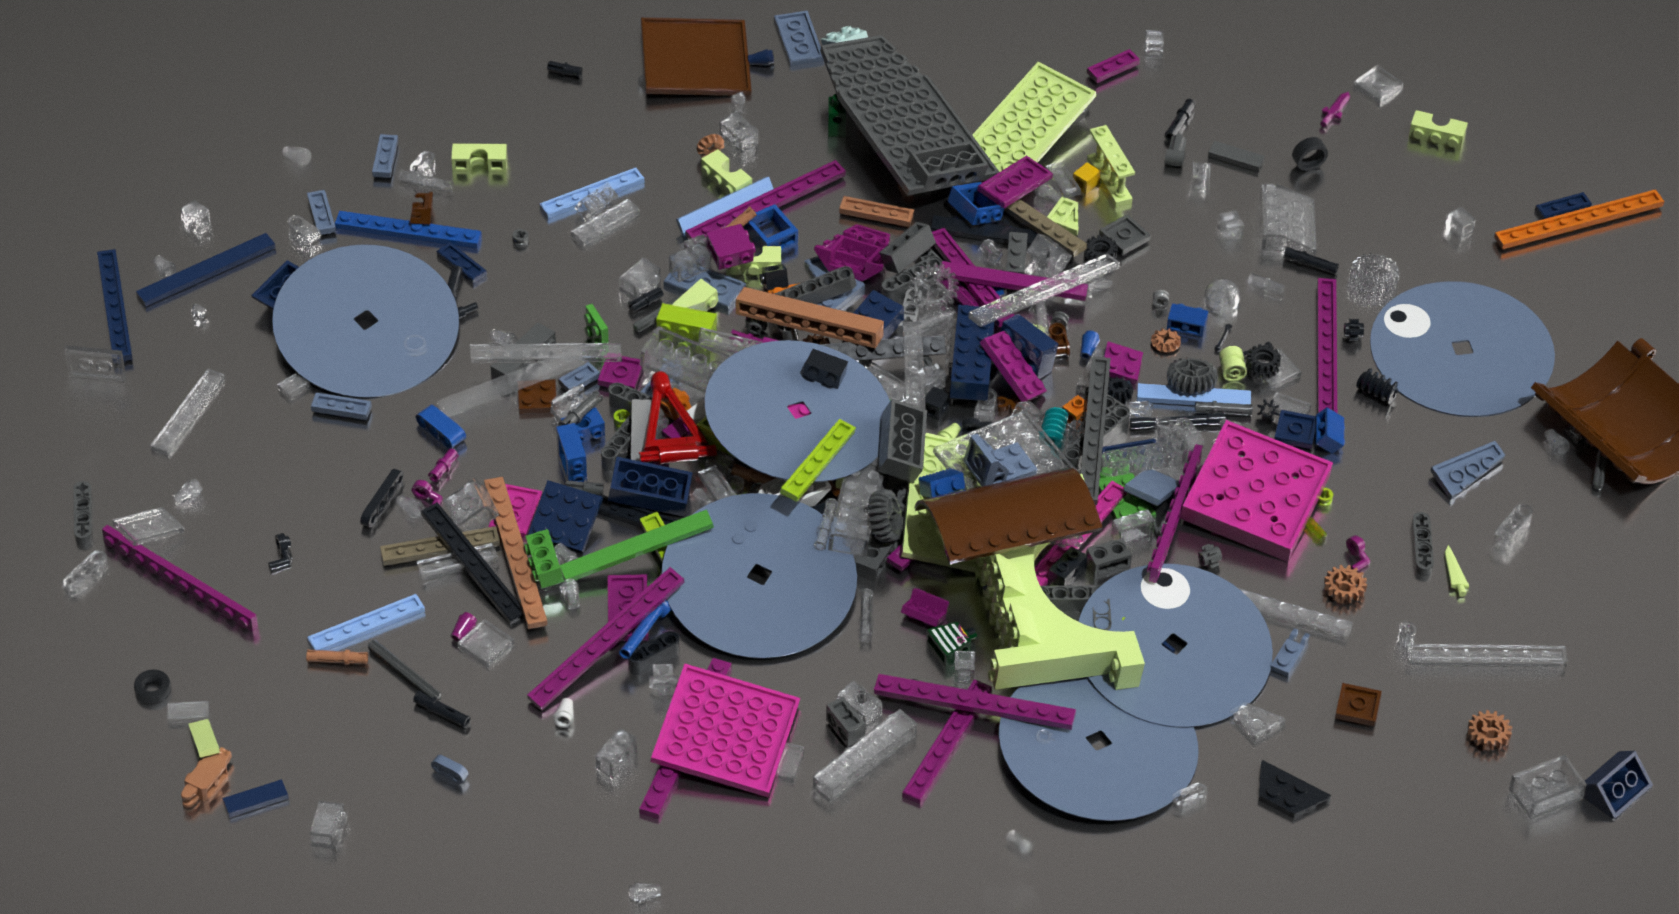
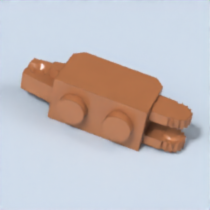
[181,747,232,809]

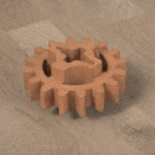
[1324,565,1367,603]
[1467,710,1512,750]

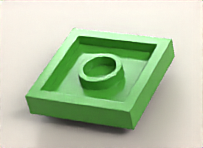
[584,304,609,356]

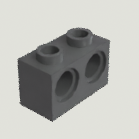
[1086,538,1132,578]
[826,696,866,747]

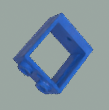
[948,182,1005,225]
[744,204,798,251]
[556,423,587,482]

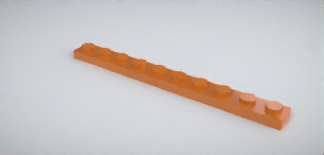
[1494,189,1664,250]

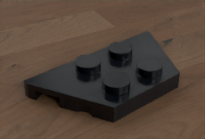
[1258,760,1332,819]

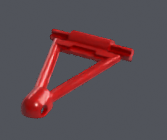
[639,371,717,464]

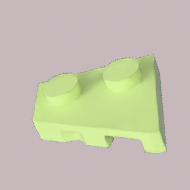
[1047,196,1079,236]

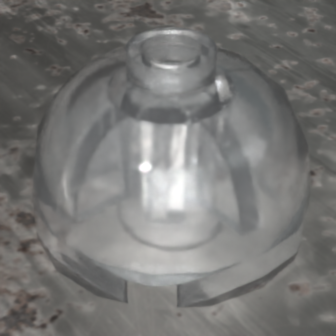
[1203,278,1241,315]

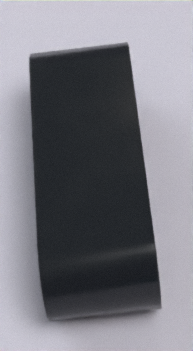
[628,631,679,675]

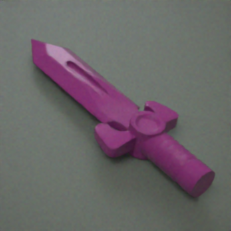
[1320,91,1350,127]

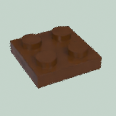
[518,379,557,414]
[1335,683,1382,727]

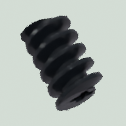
[1356,368,1398,404]

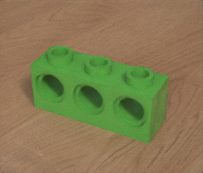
[524,529,565,588]

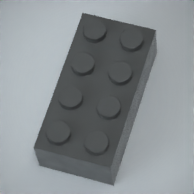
[878,399,927,483]

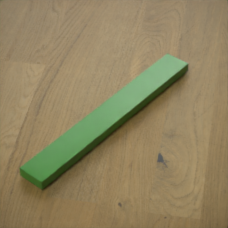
[560,509,714,583]

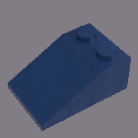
[251,260,299,310]

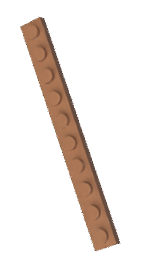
[484,477,547,629]

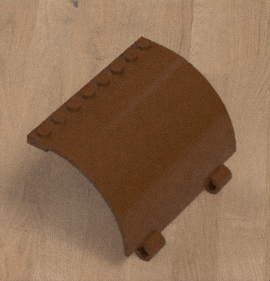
[1531,338,1679,484]
[914,467,1103,565]

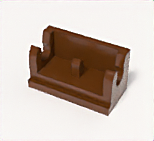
[410,192,433,224]

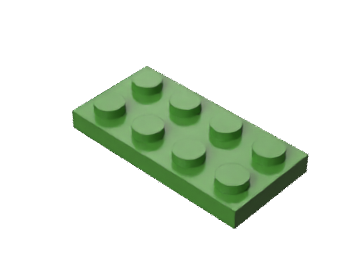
[1099,460,1156,529]

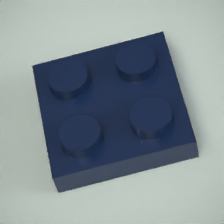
[1274,410,1316,449]

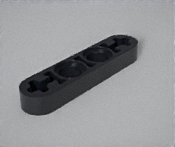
[360,468,404,528]

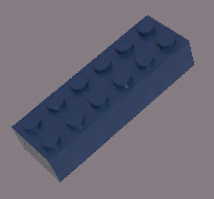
[950,305,996,401]

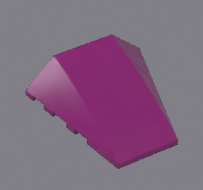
[814,224,890,281]

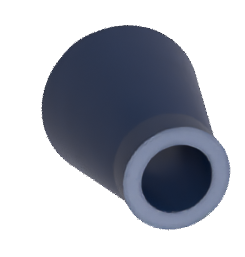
[748,49,774,66]

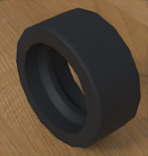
[1292,137,1328,171]

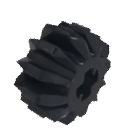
[1107,376,1134,406]

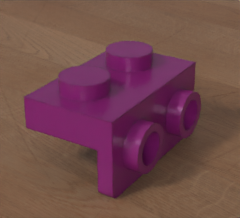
[901,588,949,627]

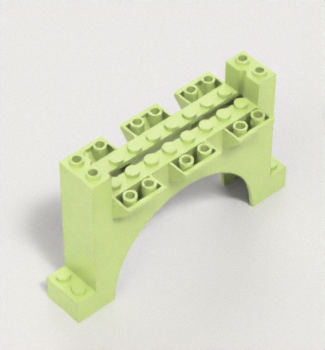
[971,474,1145,690]

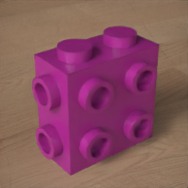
[706,224,756,270]

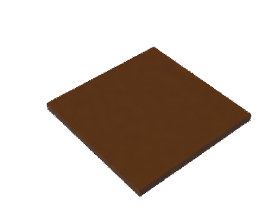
[641,17,752,96]

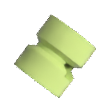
[1219,346,1247,382]

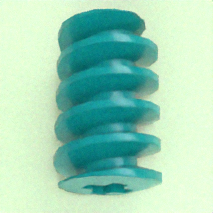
[1039,407,1069,450]

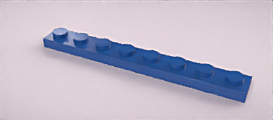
[335,211,482,249]

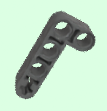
[881,249,942,302]

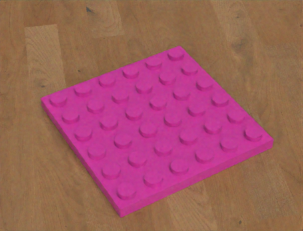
[650,664,800,797]

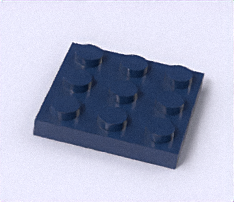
[528,480,603,553]

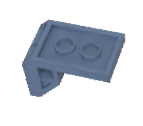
[963,434,1038,486]

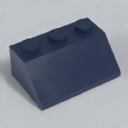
[1580,751,1653,819]

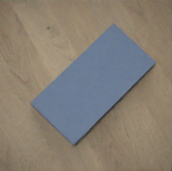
[774,11,824,66]
[664,258,746,311]

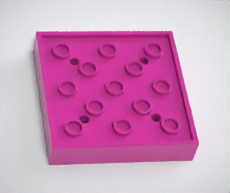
[1180,420,1333,562]

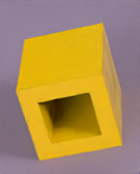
[1072,162,1101,194]

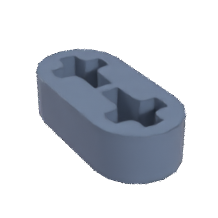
[431,755,469,784]

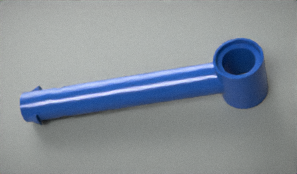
[619,599,672,659]

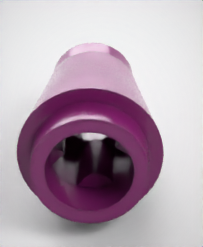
[450,612,477,642]

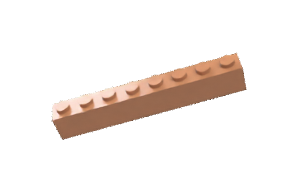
[736,287,884,348]

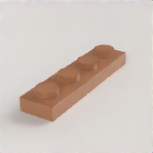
[839,196,914,227]

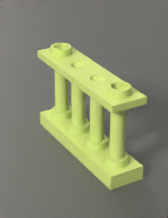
[1087,125,1135,208]

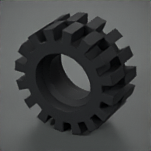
[1084,235,1118,268]
[1246,344,1281,379]

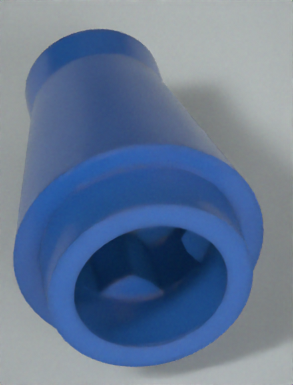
[1080,330,1100,359]

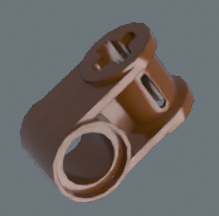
[1048,323,1070,357]

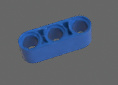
[415,405,466,449]

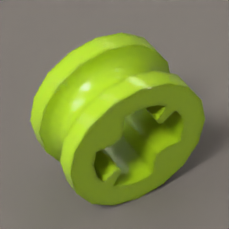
[614,409,630,428]
[1317,487,1333,507]

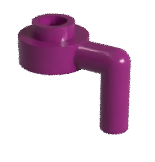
[411,480,443,505]
[1346,535,1370,571]

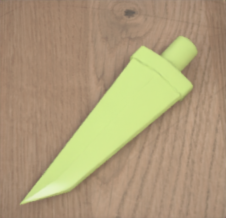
[1444,545,1469,597]

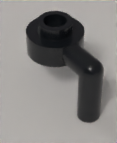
[962,418,995,442]
[268,533,292,570]

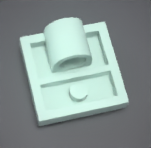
[821,26,868,45]

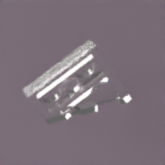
[1230,702,1286,742]

